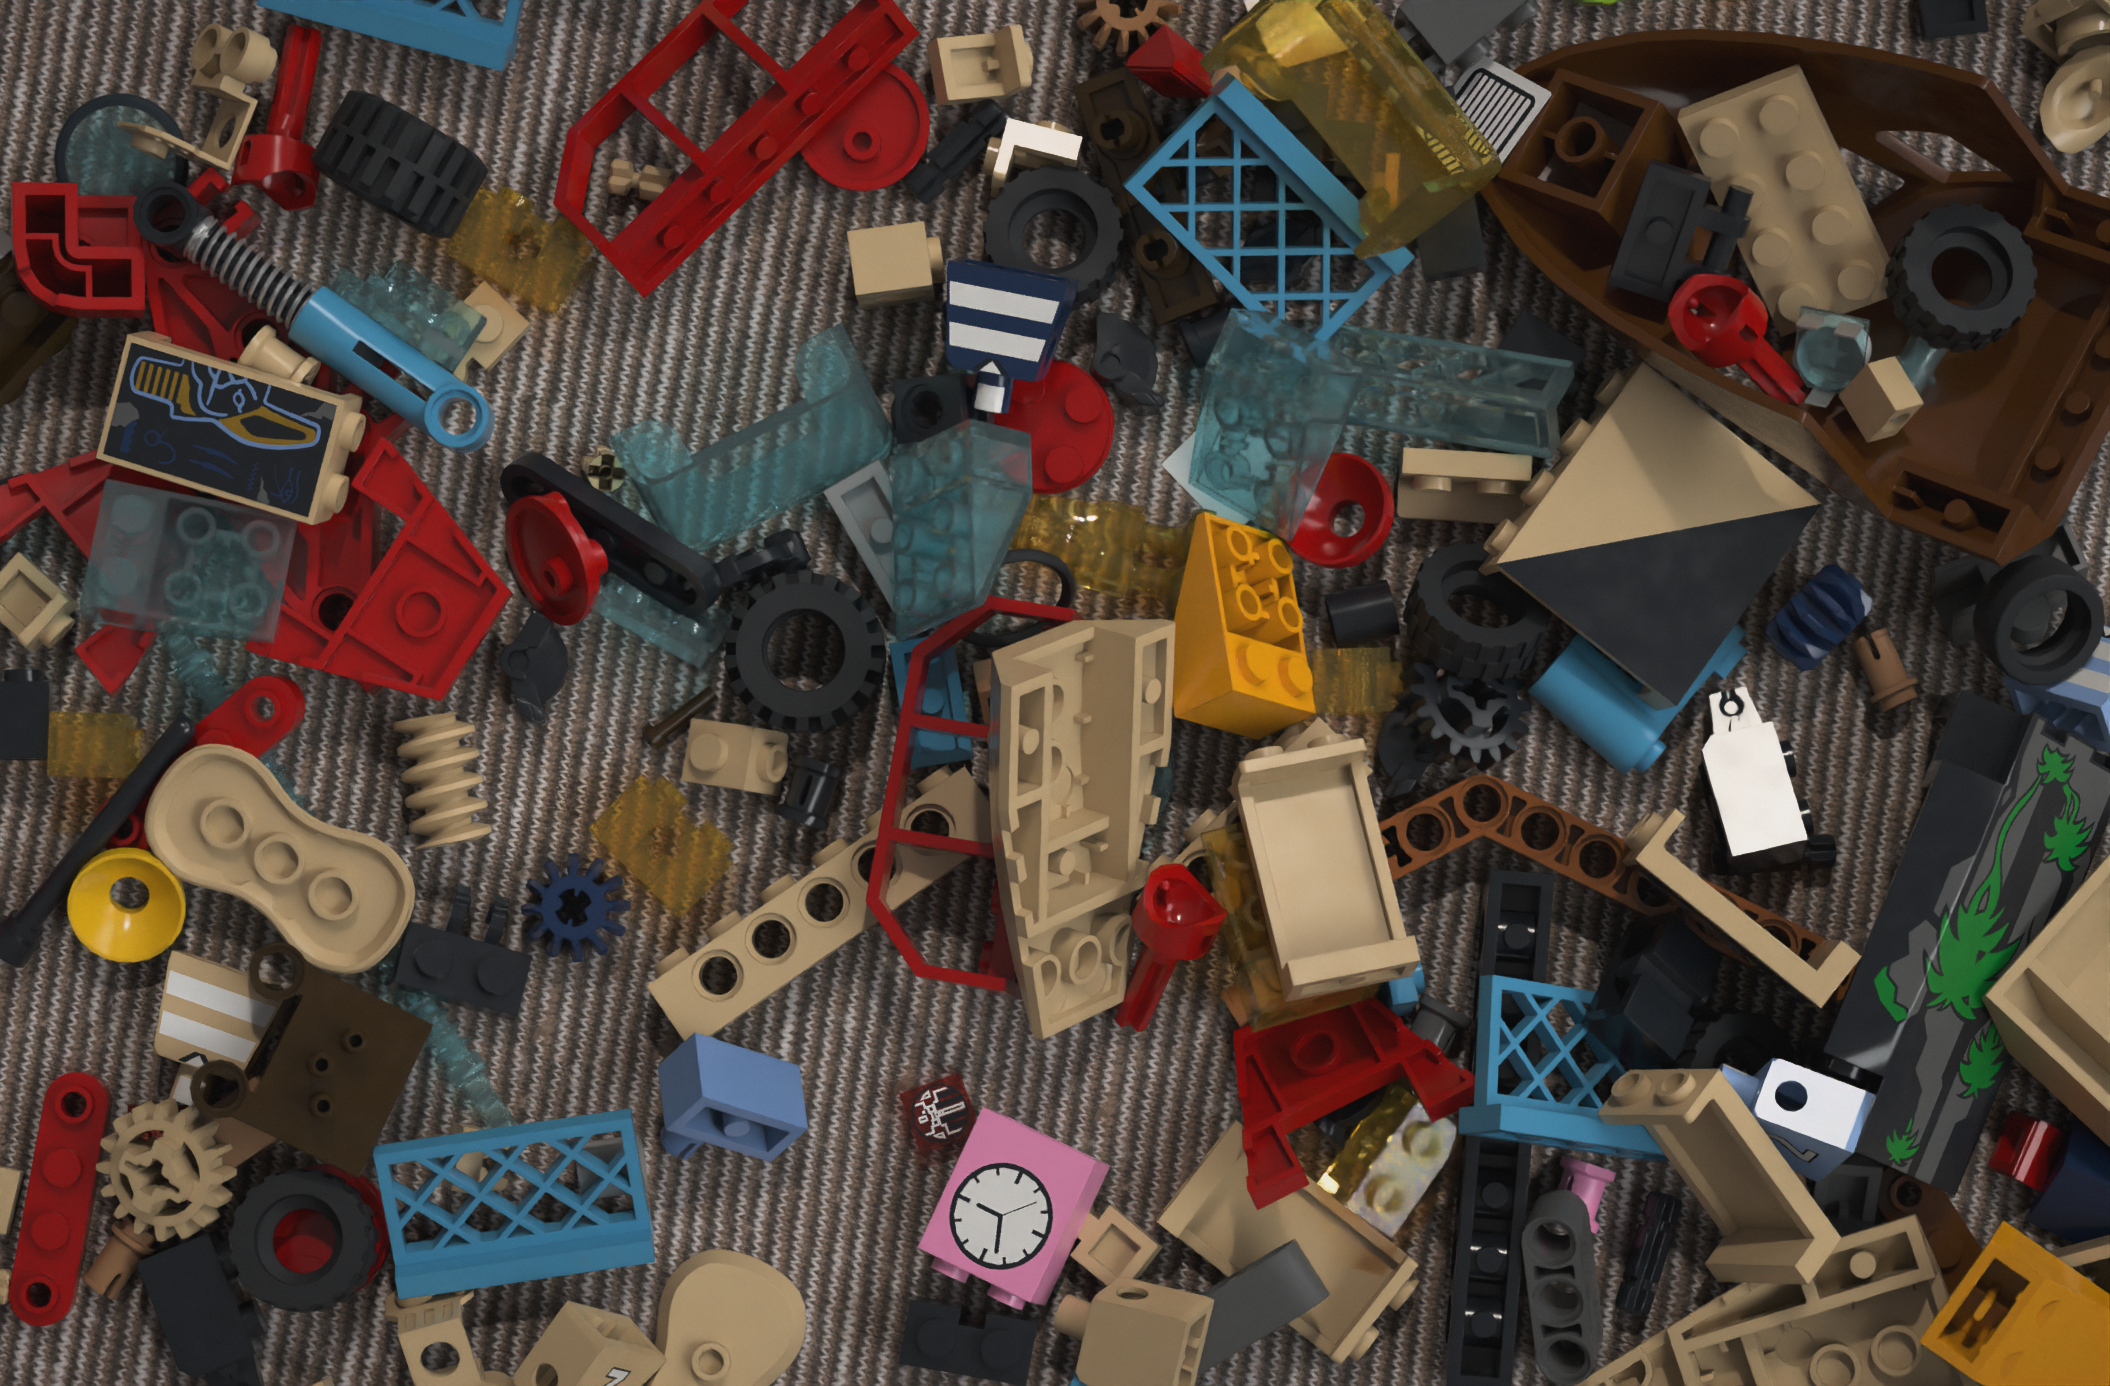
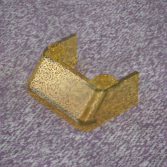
[1199,0,1502,260]

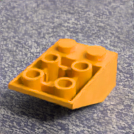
[1173,512,1316,740]
[1919,1220,2110,1386]

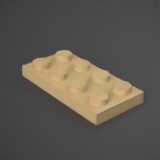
[1677,63,1891,337]

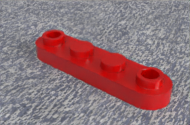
[96,674,305,851]
[9,1072,112,1326]

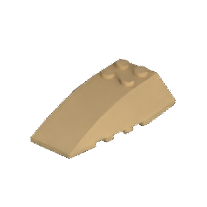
[987,619,1175,1040]
[1572,1214,1979,1386]

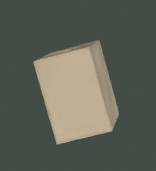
[1839,356,1924,443]

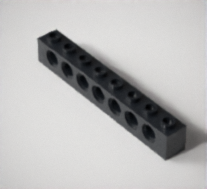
[1441,869,1555,1386]

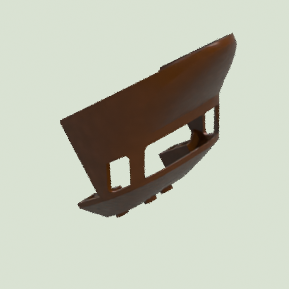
[1473,29,2110,566]

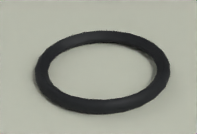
[943,548,1075,648]

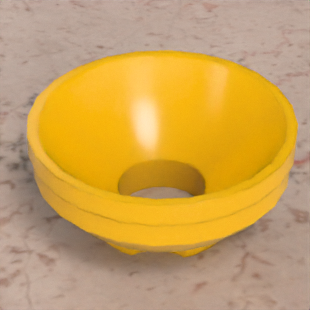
[67,847,186,963]

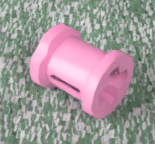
[1558,1155,1616,1234]

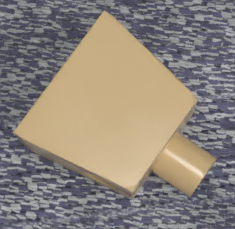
[1054,1277,1214,1386]

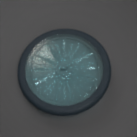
[54,93,189,215]

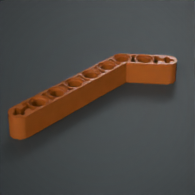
[1378,774,1857,1002]

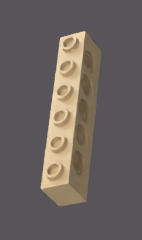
[647,764,992,1042]

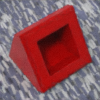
[1126,24,1213,98]
[1987,1110,2066,1192]

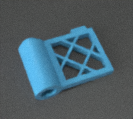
[1527,623,1748,776]

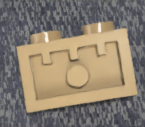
[1396,447,1532,525]

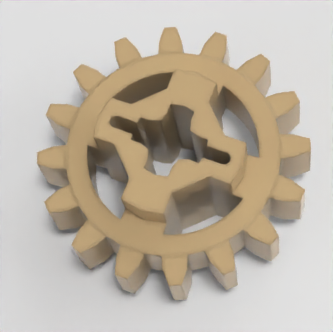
[96,1098,237,1241]

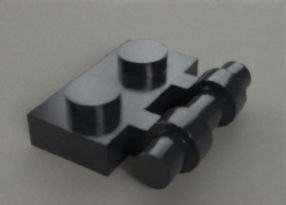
[1607,158,1754,311]

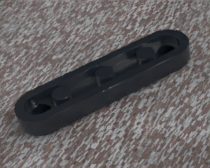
[500,452,721,618]

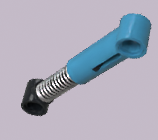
[133,181,495,453]

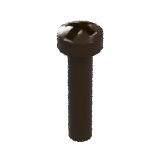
[641,686,718,751]

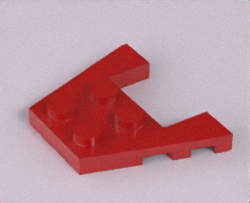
[244,436,513,702]
[0,449,226,698]
[1233,987,1475,1210]

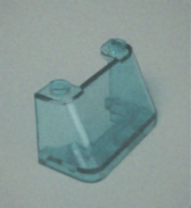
[608,323,893,553]

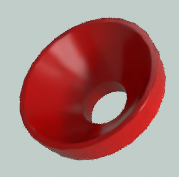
[1279,453,1395,569]

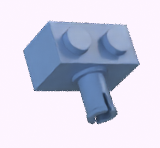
[658,1032,808,1162]

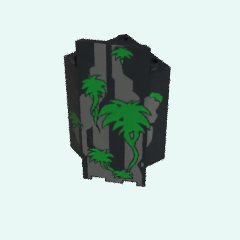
[1797,690,2110,1195]

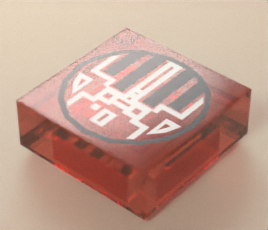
[899,1072,977,1154]

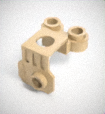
[116,23,277,171]
[385,1287,515,1386]

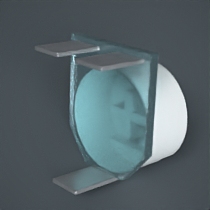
[1793,305,1872,408]

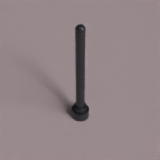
[0,716,196,968]

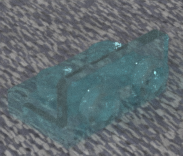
[329,260,487,372]
[588,573,733,672]

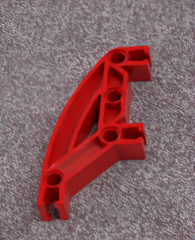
[142,166,428,695]

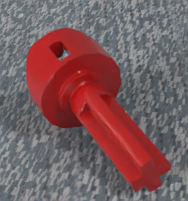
[230,24,323,211]
[1668,274,1806,405]
[1114,863,1228,1032]

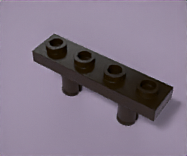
[1072,65,1221,326]

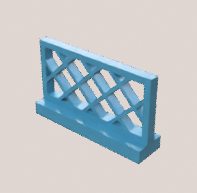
[256,0,524,71]
[1122,72,1415,364]
[1458,975,1690,1163]
[373,1108,655,1300]

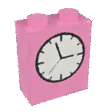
[917,1107,1111,1310]

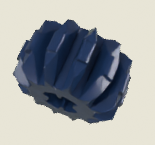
[1765,564,1873,672]
[521,853,631,962]

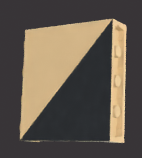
[1478,361,1822,711]

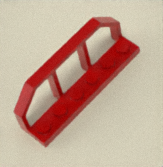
[553,0,919,299]
[865,595,1086,1000]

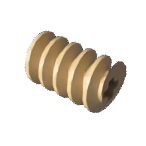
[393,712,492,850]

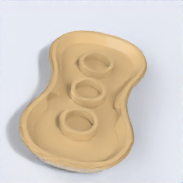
[144,744,415,975]
[642,1249,807,1386]

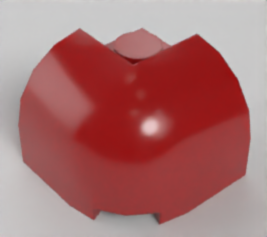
[11,182,145,318]

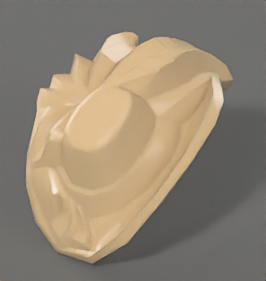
[2039,45,2110,154]

